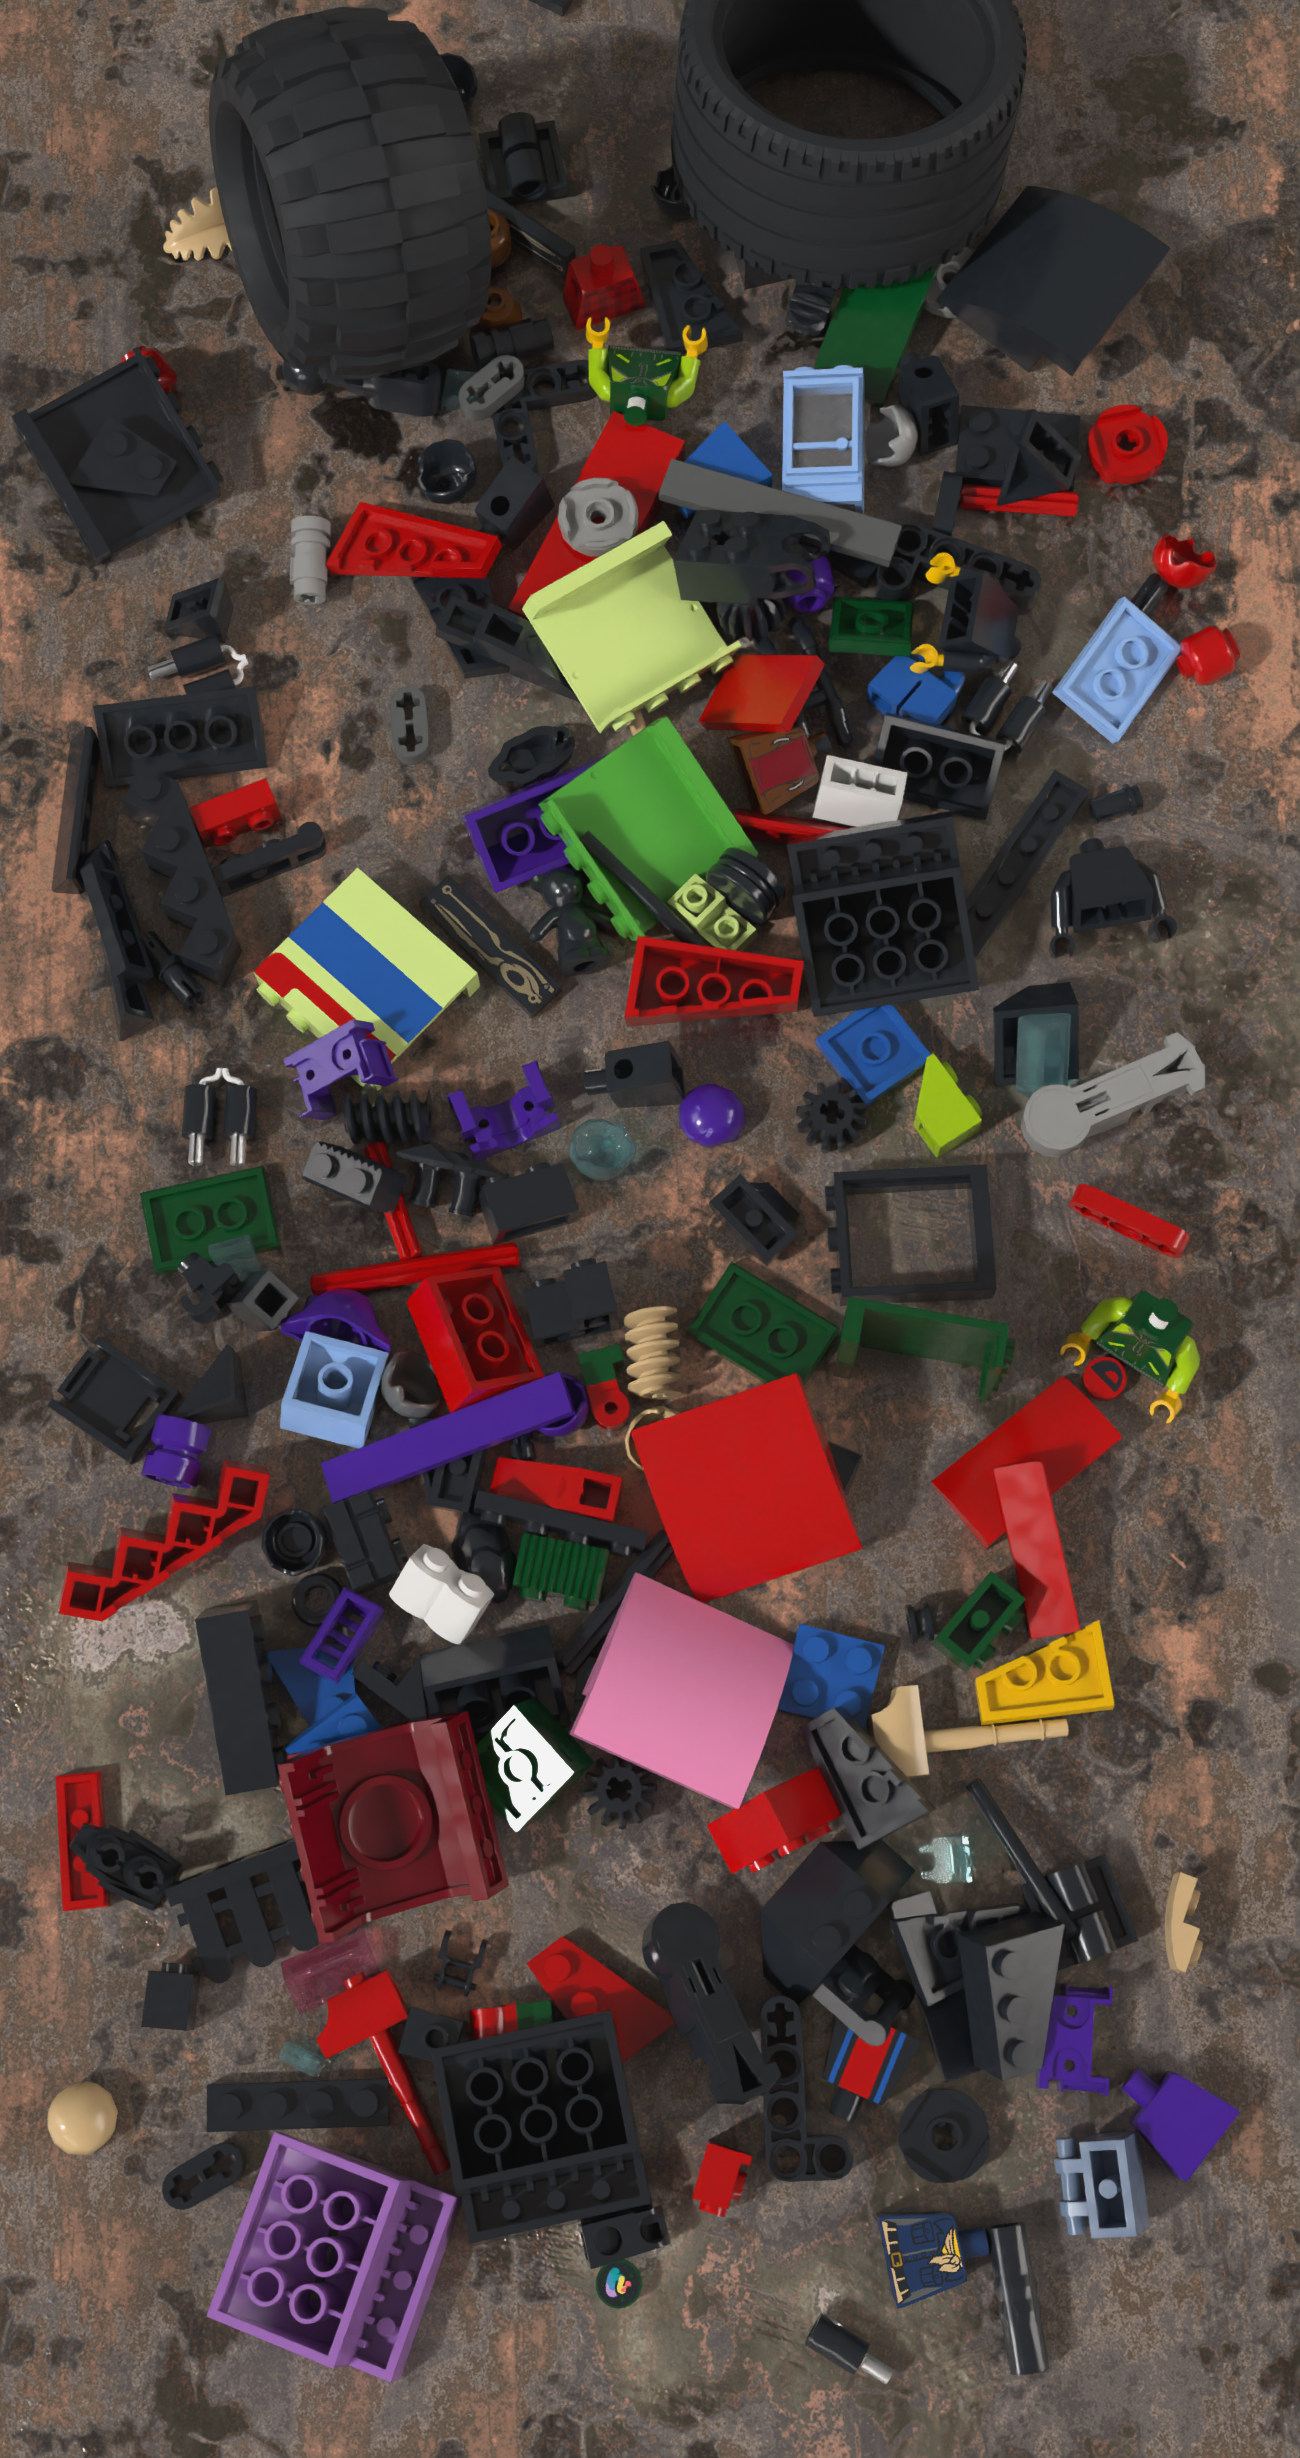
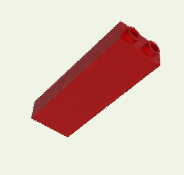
[508,411,686,621]

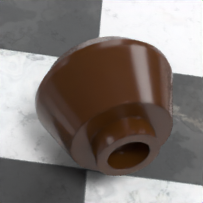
[472,287,523,334]

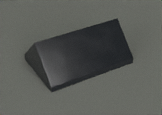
[873,712,1006,820]

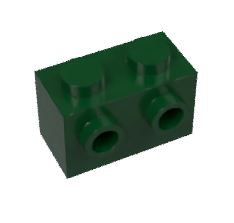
[931,1571,1026,1673]

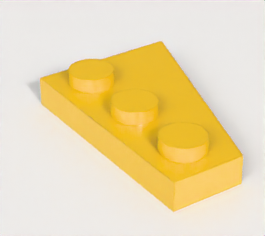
[974,1620,1115,1725]

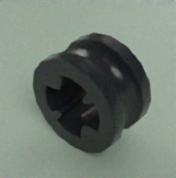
[905,1601,934,1644]

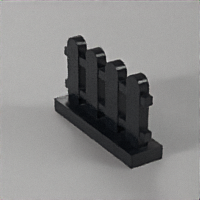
[165,1838,359,1983]

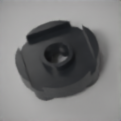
[898,2088,990,2183]

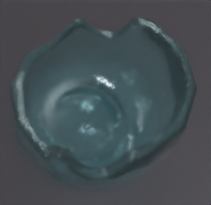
[568,1119,636,1181]

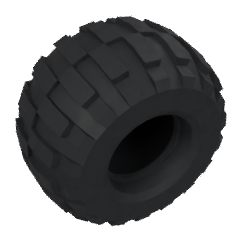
[209,7,492,379]

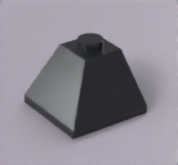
[993,982,1079,1086]

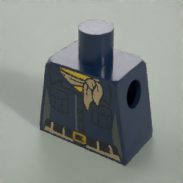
[876,2211,989,2309]

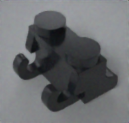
[178,1252,242,1325]

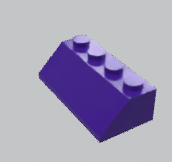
[460,754,608,893]

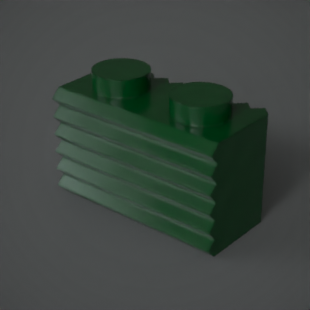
[512,1533,610,1611]

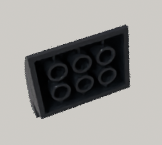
[936,186,1171,376]
[787,811,980,1017]
[431,2010,653,2246]

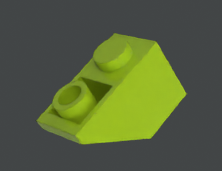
[913,1053,982,1159]

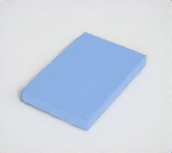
[1052,596,1181,744]

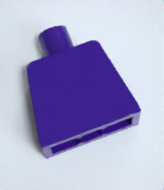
[1121,2067,1240,2182]

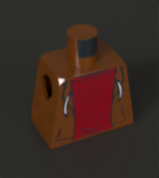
[727,725,832,815]

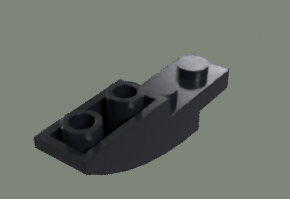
[436,595,580,703]

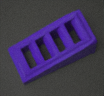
[299,1587,384,1684]

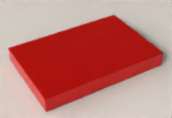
[698,655,825,733]

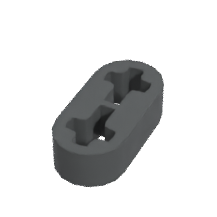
[459,355,525,421]
[390,686,430,765]

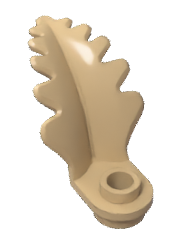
[163,187,232,261]

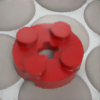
[1086,405,1168,484]

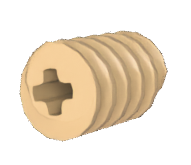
[624,1306,682,1400]

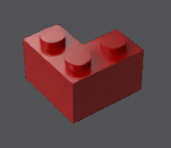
[707,1766,842,1874]

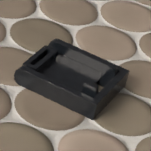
[47,1336,182,1465]

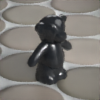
[529,867,617,977]

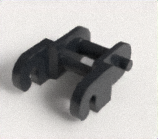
[434,1929,488,1997]

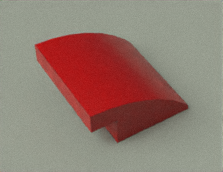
[631,1373,863,1603]

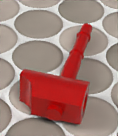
[316,1968,451,2176]

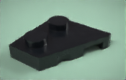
[408,1417,488,1515]

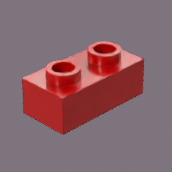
[190,778,281,848]

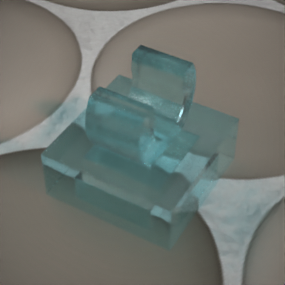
[919,1836,972,1884]

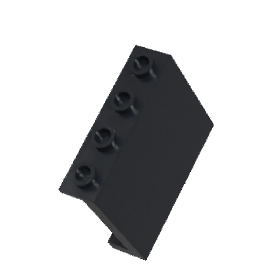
[12,347,224,566]

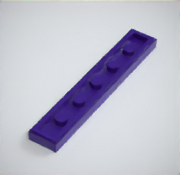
[321,1372,576,1504]

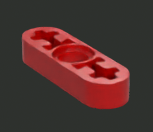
[1069,1184,1190,1258]

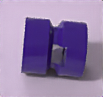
[141,1415,212,1489]

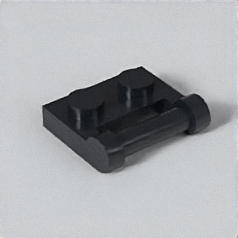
[812,1944,915,2046]

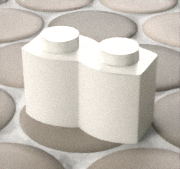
[389,1544,494,1645]

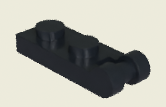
[213,822,327,897]

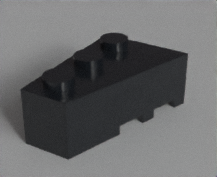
[958,1911,1064,2081]

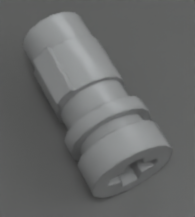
[290,516,331,605]

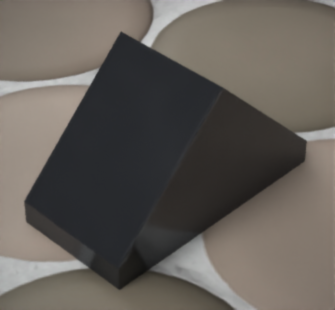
[164,578,234,643]

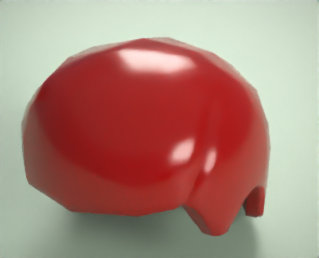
[1152,534,1218,589]

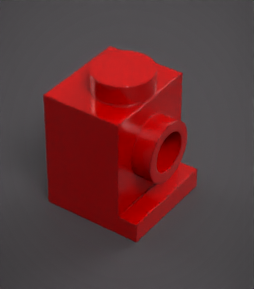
[692,2140,752,2217]

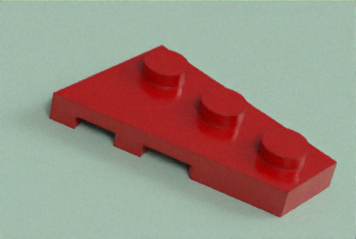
[526,1936,675,2063]

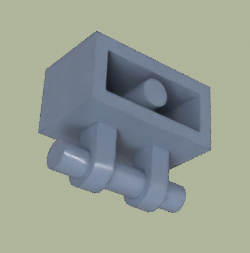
[1054,2131,1150,2238]

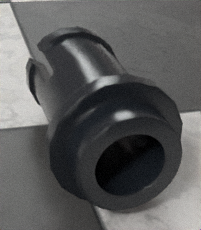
[1088,784,1143,824]

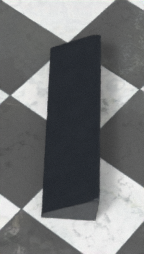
[51,726,100,894]
[887,1891,982,2083]

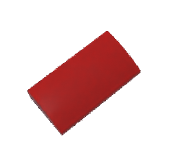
[931,1376,1123,1550]

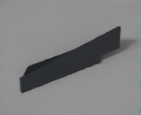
[80,840,154,1041]

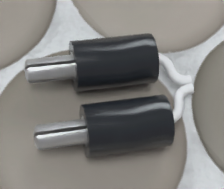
[148,634,248,695]
[961,660,1053,753]
[182,1068,258,1167]

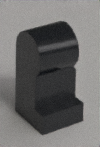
[578,2205,671,2269]

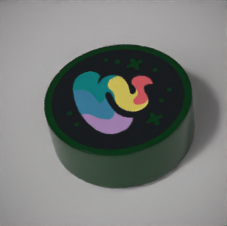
[596,2259,642,2309]

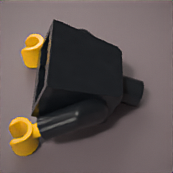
[910,552,1022,674]

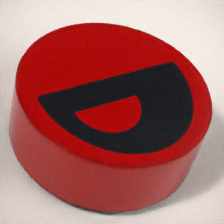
[1082,1357,1127,1402]

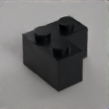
[523,1258,620,1348]

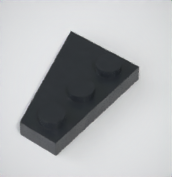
[889,1903,1028,2007]

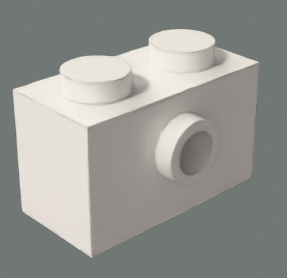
[813,755,907,827]

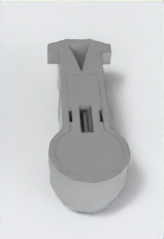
[1021,1032,1205,1158]

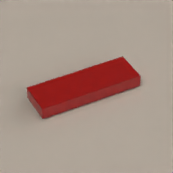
[55,1771,110,1912]

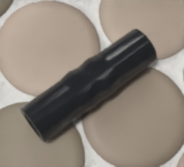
[986,2222,1050,2375]

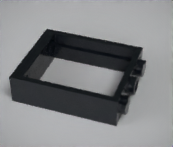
[825,1164,997,1306]

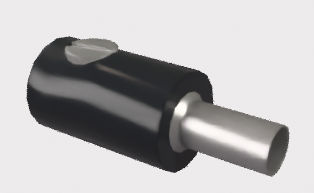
[804,2313,894,2384]

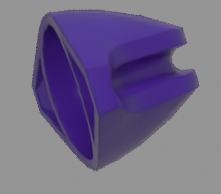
[281,1289,391,1355]

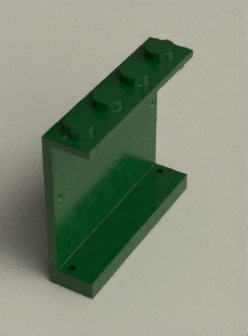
[834,1297,1015,1403]

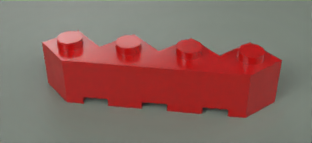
[59,1459,270,1622]

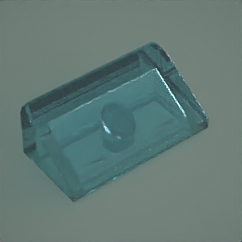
[1016,1013,1071,1099]

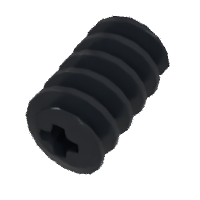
[343,1090,433,1145]

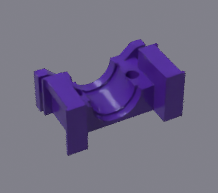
[283,1019,399,1120]
[447,1060,560,1161]
[1035,1983,1113,2096]

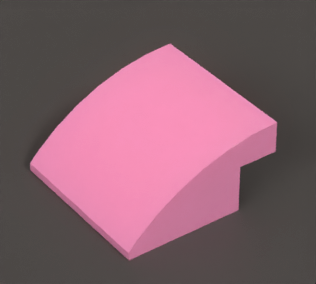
[569,1572,794,1809]

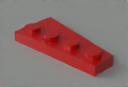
[325,502,502,579]

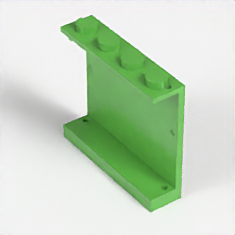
[538,716,759,941]

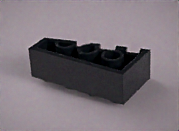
[195,1600,288,1796]

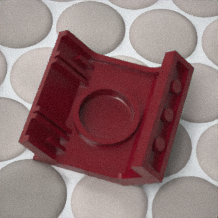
[277,1711,509,1943]

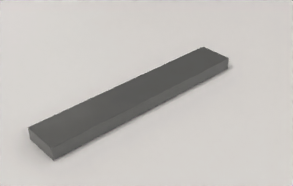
[659,458,902,567]

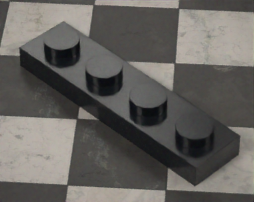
[473,1490,648,1558]
[206,2078,390,2132]

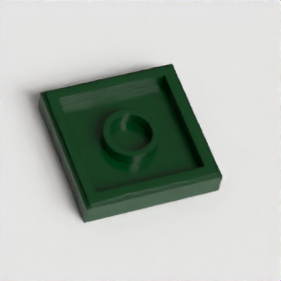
[829,597,914,657]

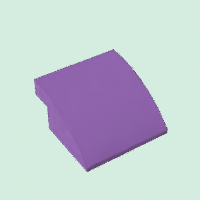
[206,2132,462,2383]

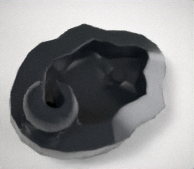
[488,726,575,787]
[451,1513,517,1603]

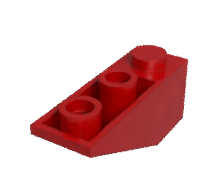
[489,1457,624,1523]

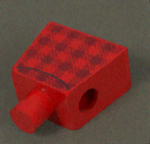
[563,244,645,331]

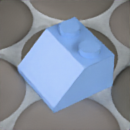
[280,1331,389,1449]

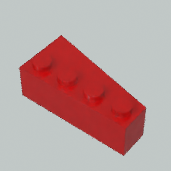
[624,936,804,1027]

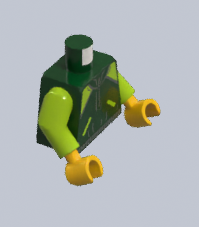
[586,317,708,426]
[1060,1290,1200,1423]

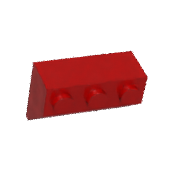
[406,1266,545,1413]

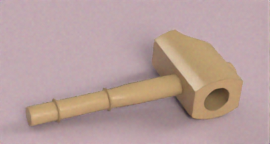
[868,1685,1068,1779]

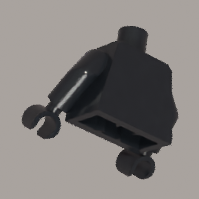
[1049,838,1177,959]

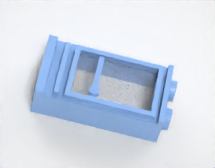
[782,365,865,514]

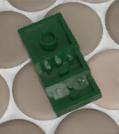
[814,263,941,408]

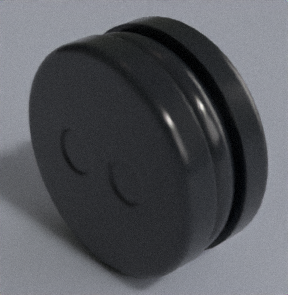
[706,847,786,923]

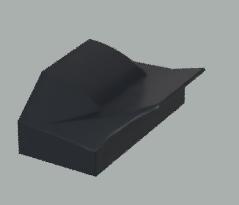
[709,1174,800,1266]

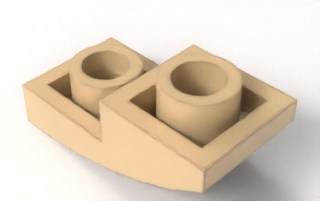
[1165,1872,1203,1973]

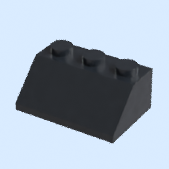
[419,1625,571,1745]

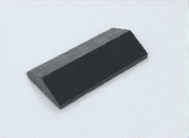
[93,686,268,787]

